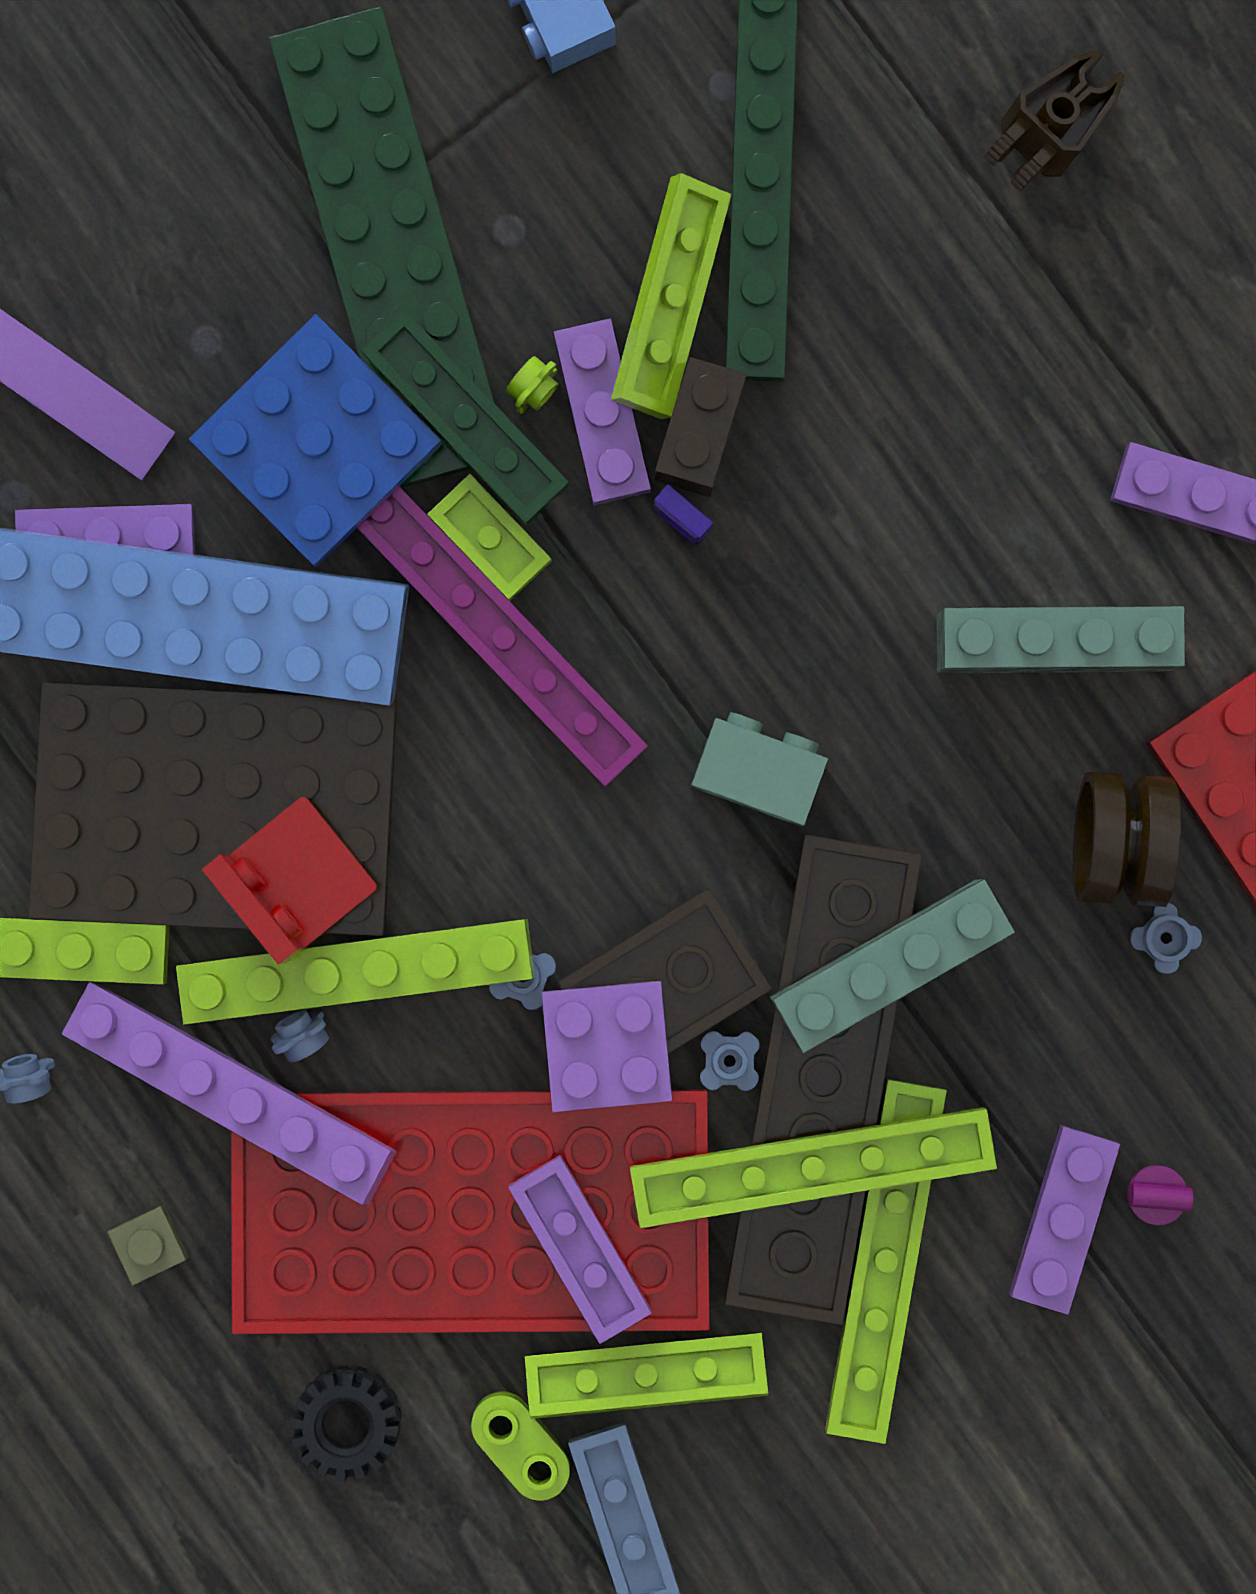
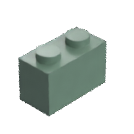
[690,712,828,827]

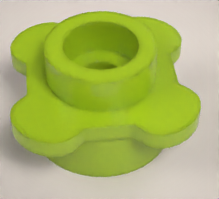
[505,356,559,414]

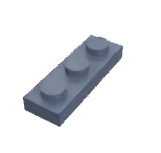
[568,1421,681,1594]

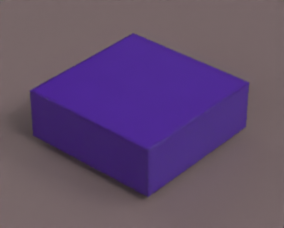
[654,484,713,545]

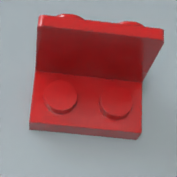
[201,797,377,965]

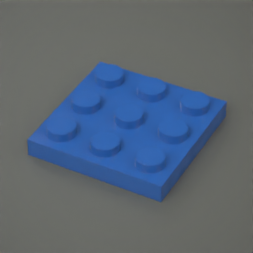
[189,314,443,568]

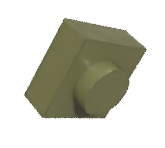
[107,1204,189,1286]

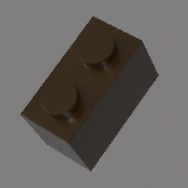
[654,357,747,497]

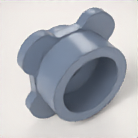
[1130,903,1202,974]
[489,953,556,1010]
[270,1009,329,1062]
[700,1031,759,1091]
[0,1054,55,1103]

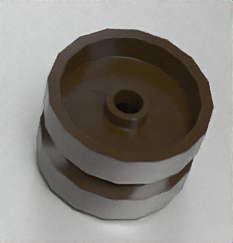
[1073,772,1181,907]

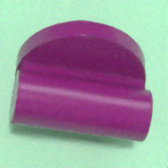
[1127,1165,1193,1225]

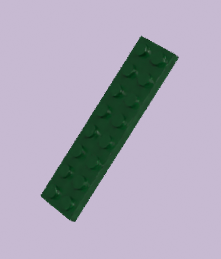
[269,6,494,489]

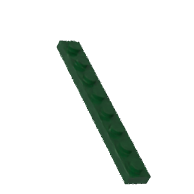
[725,0,798,382]

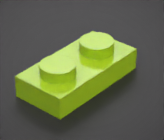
[427,474,552,601]

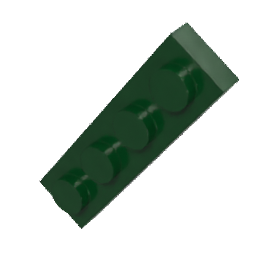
[361,309,569,526]

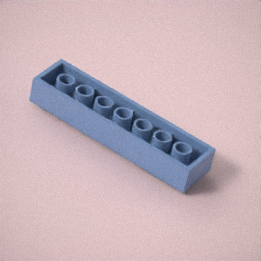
[0,528,410,706]

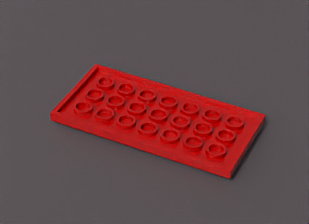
[231,1089,709,1334]

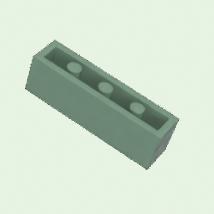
[936,606,1185,673]
[770,879,1015,1053]

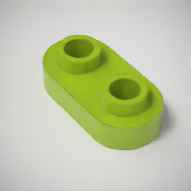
[471,1391,570,1501]

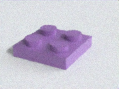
[542,981,672,1112]

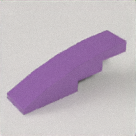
[0,309,175,480]

